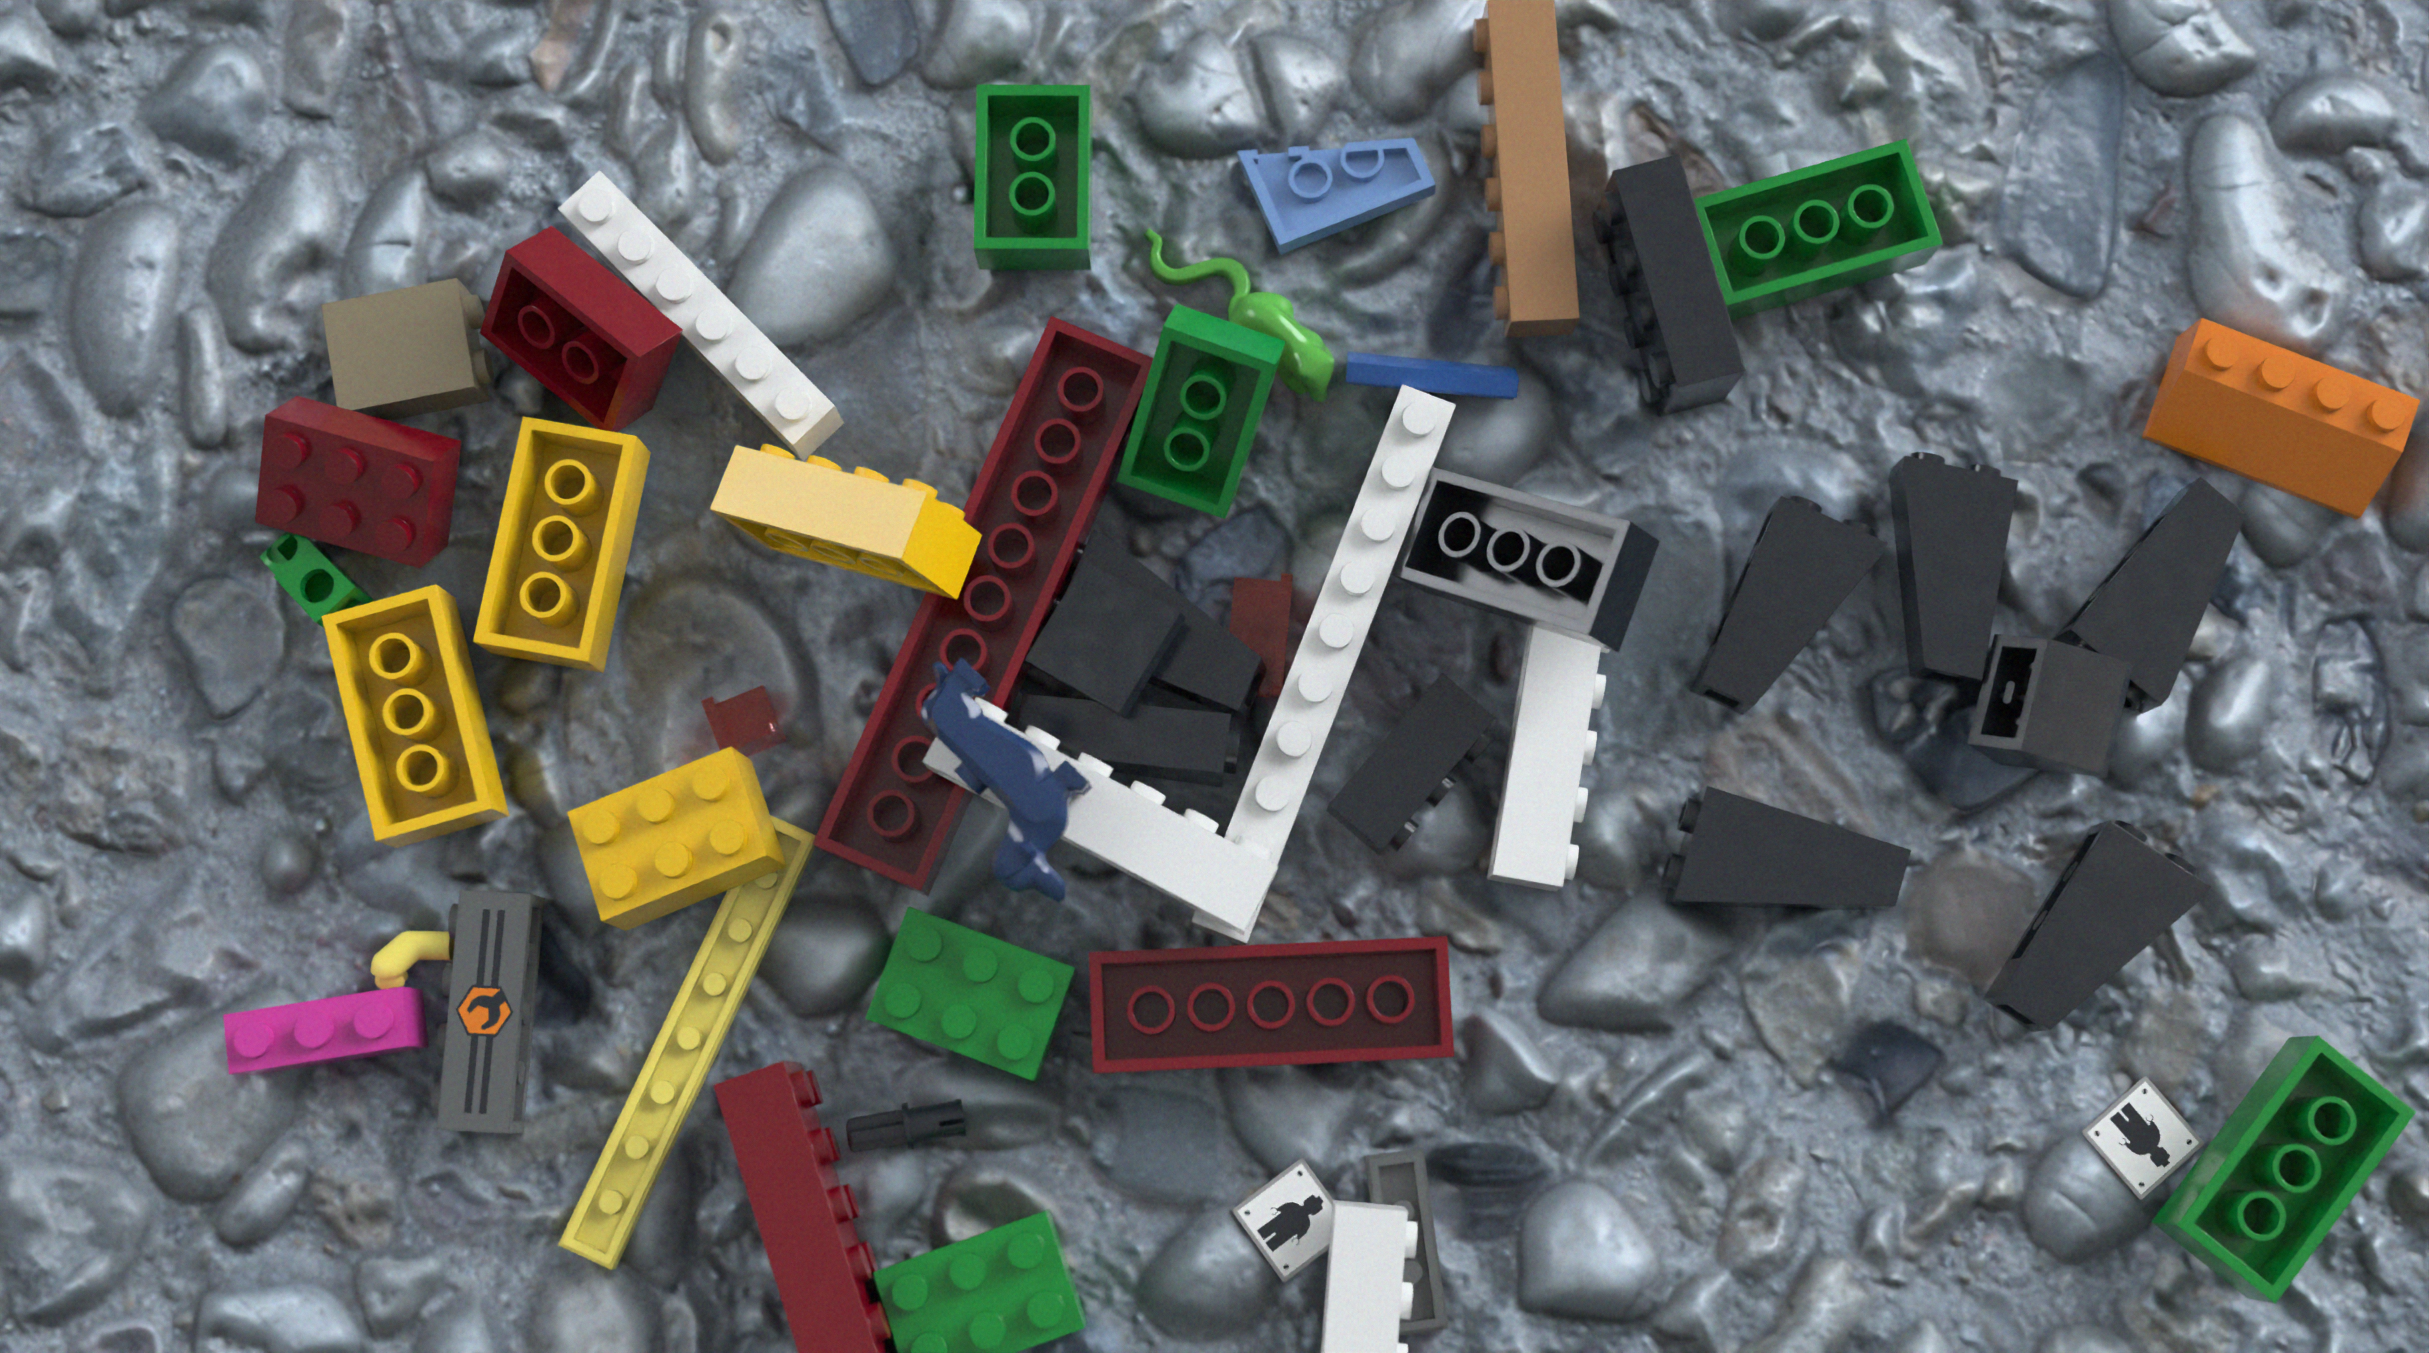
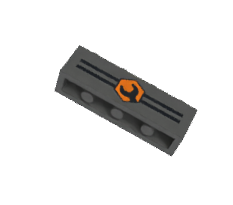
[431,890,545,1134]

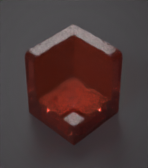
[701,685,787,757]

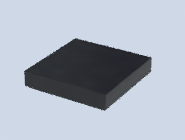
[1025,561,1186,718]

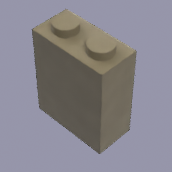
[321,278,494,421]

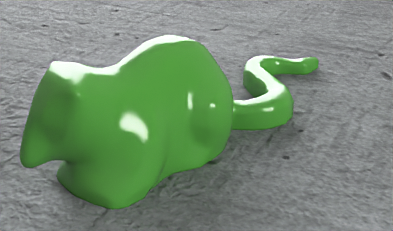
[1144,228,1335,402]

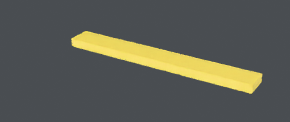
[558,815,816,1270]

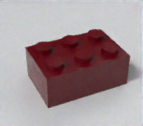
[480,225,683,432]
[255,396,461,568]

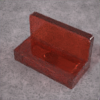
[1229,573,1293,698]

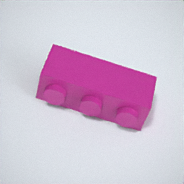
[223,986,429,1075]

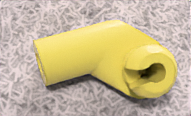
[370,931,455,989]

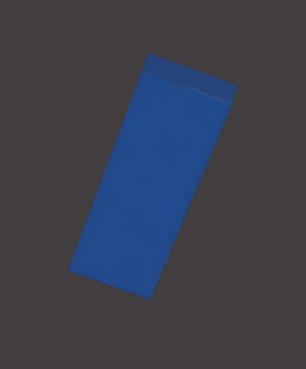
[1345,352,1519,400]

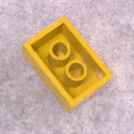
[567,746,787,931]

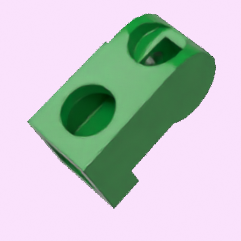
[259,531,376,628]

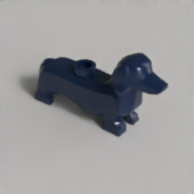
[920,658,1092,903]

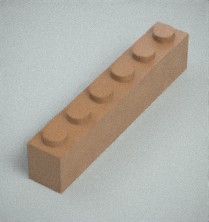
[1473,0,1580,338]

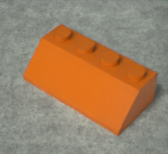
[2142,318,2420,519]

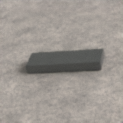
[1364,1148,1448,1336]

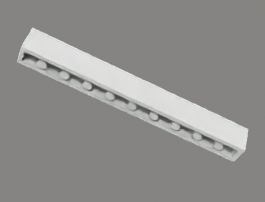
[1191,384,1456,945]

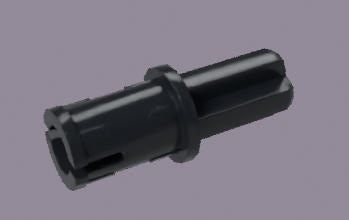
[846,1098,966,1153]

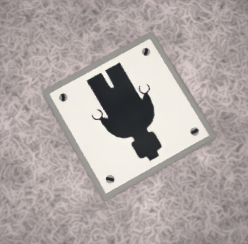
[2082,1076,2204,1200]
[1232,1158,1333,1282]

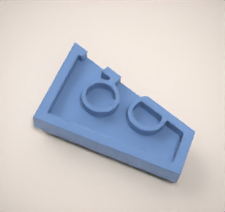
[1237,138,1436,255]

